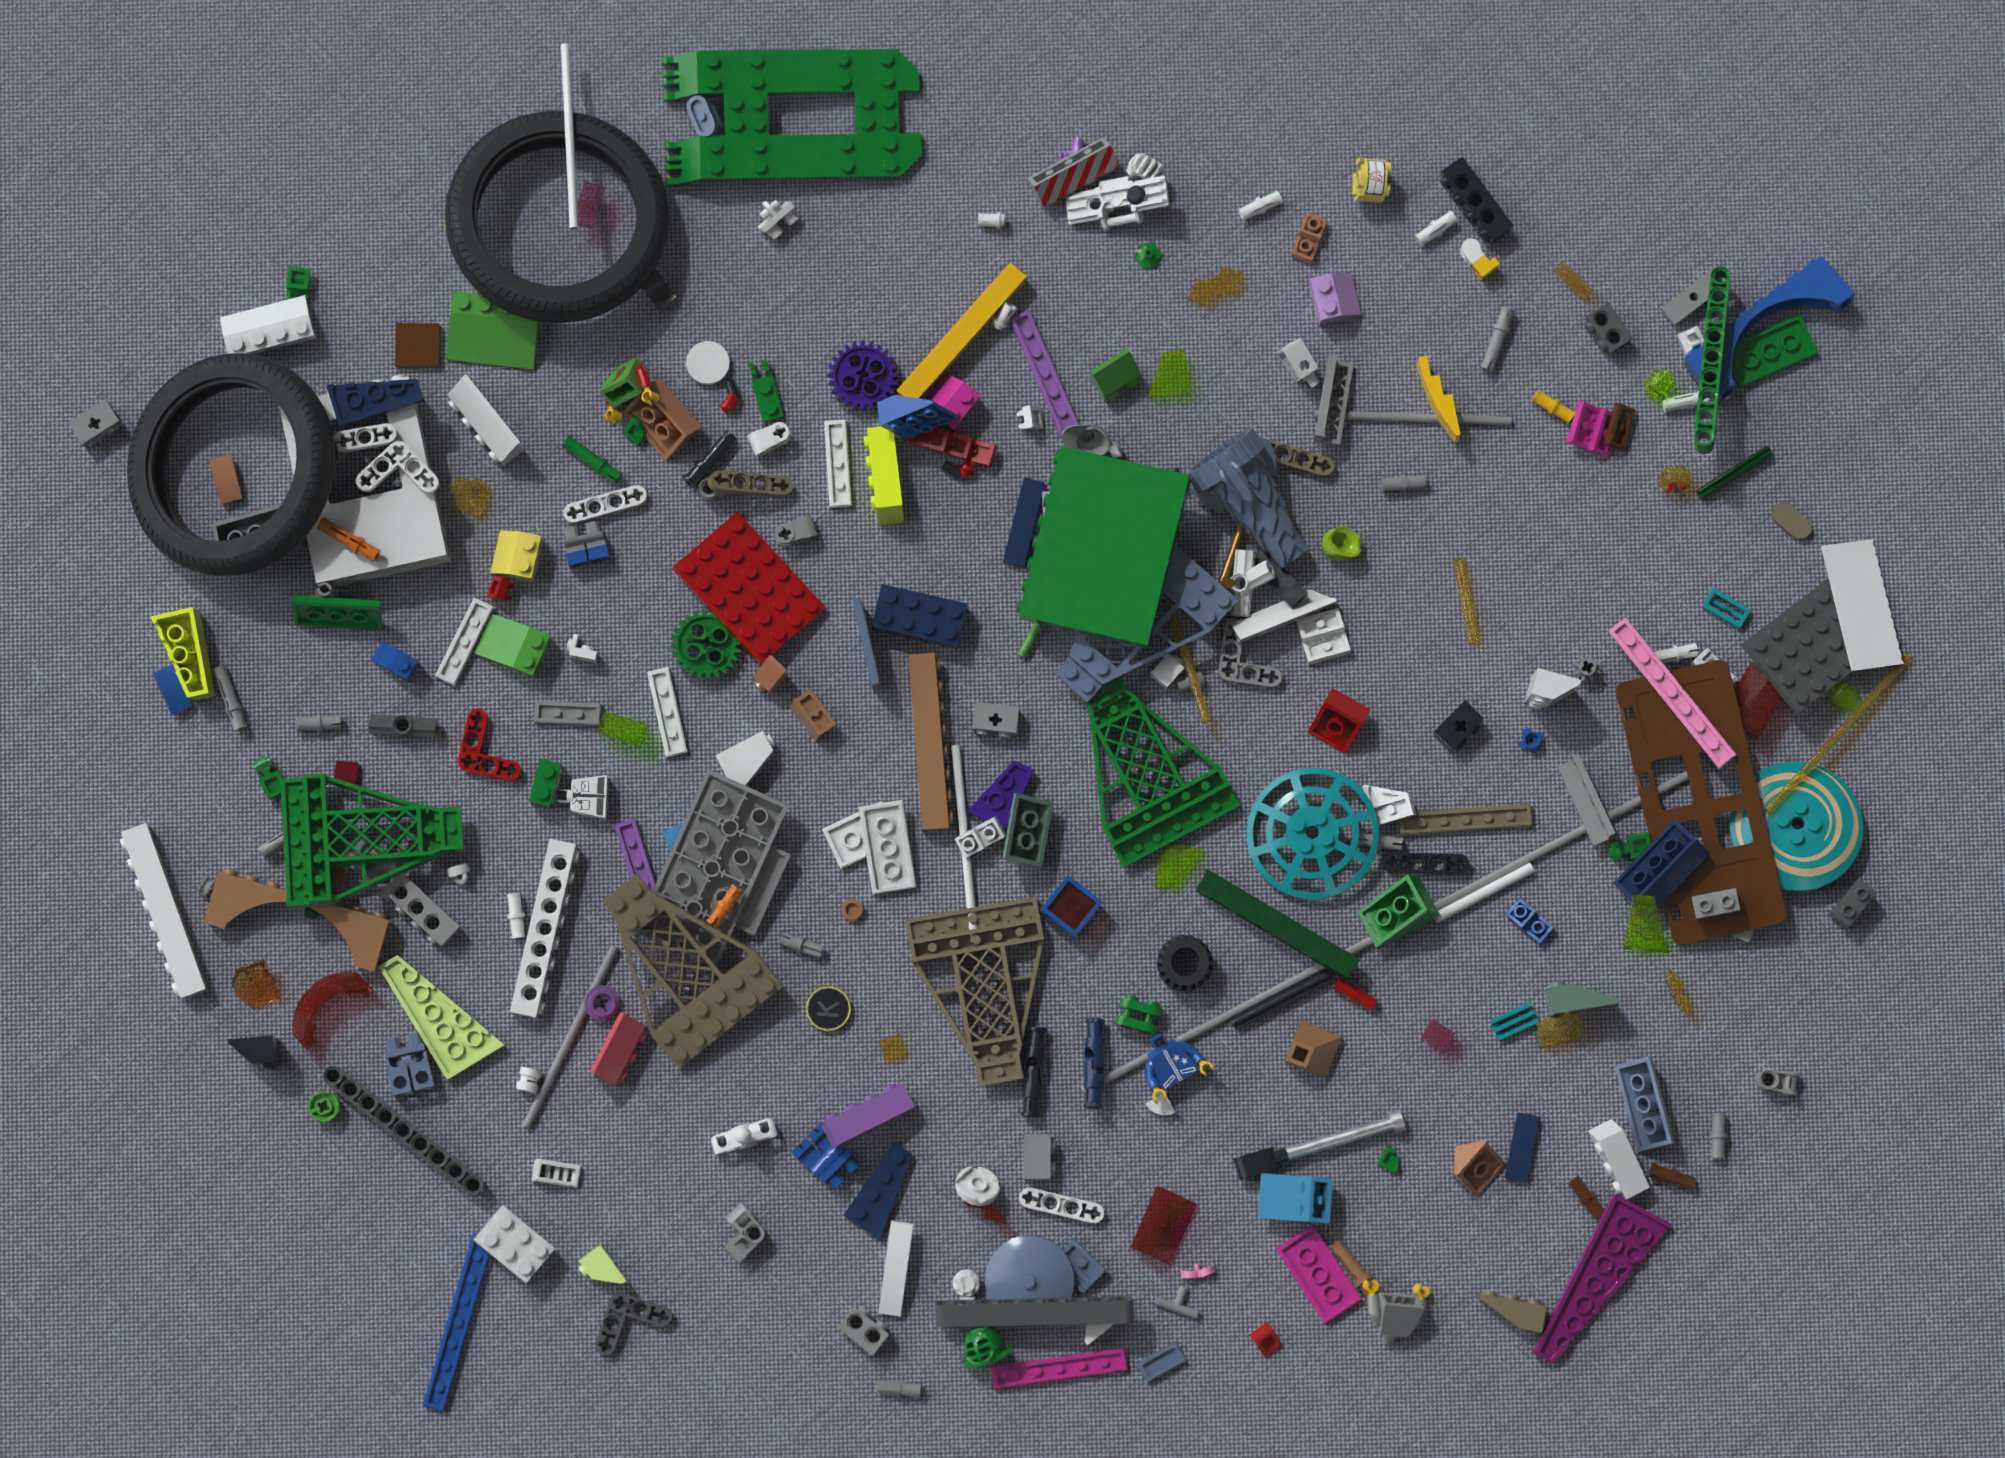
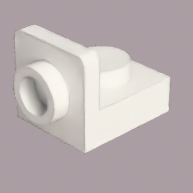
[566,634,598,664]

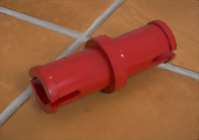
[1332,976,1378,1011]

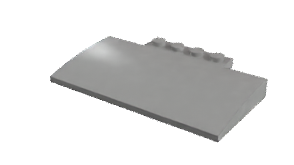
[640,769,791,965]

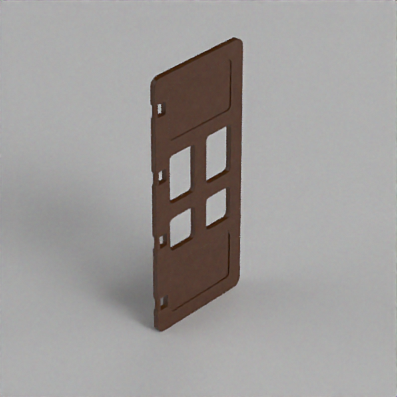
[1616,660,1787,945]

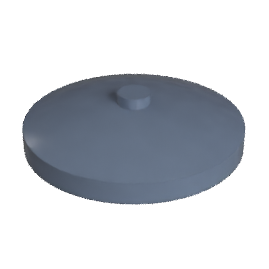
[985,1235,1075,1299]

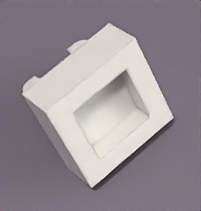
[1677,326,1704,356]
[1017,405,1044,430]

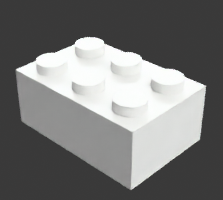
[473,1205,555,1283]

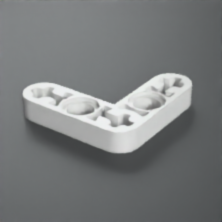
[356,441,440,494]

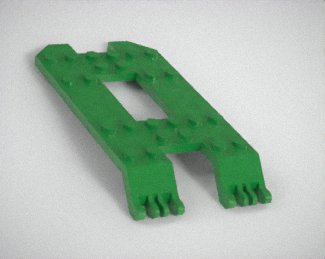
[662,49,922,187]

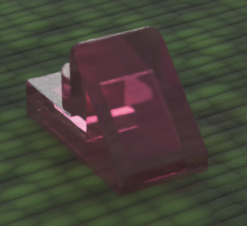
[577,181,605,229]

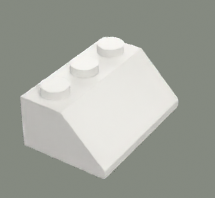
[1524,668,1581,710]

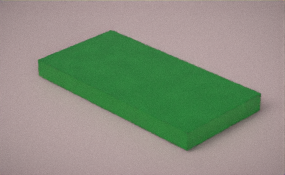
[1732,314,1819,389]
[291,595,384,631]

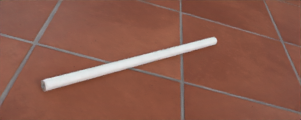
[561,43,579,230]
[951,745,978,943]

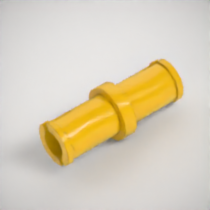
[1531,389,1575,423]

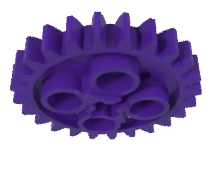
[827,340,898,412]

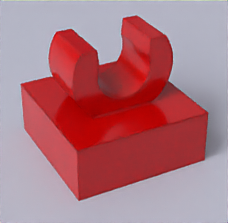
[487,576,515,600]

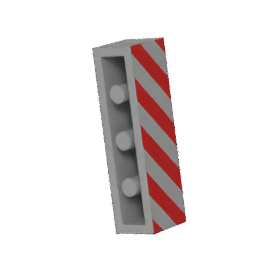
[1027,137,1120,207]

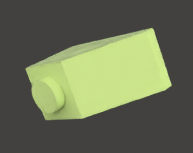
[578,1245,628,1284]

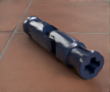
[1084,1018,1105,1109]

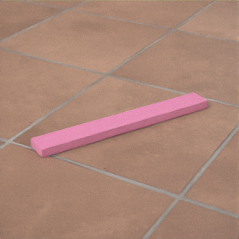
[1608,617,1737,769]

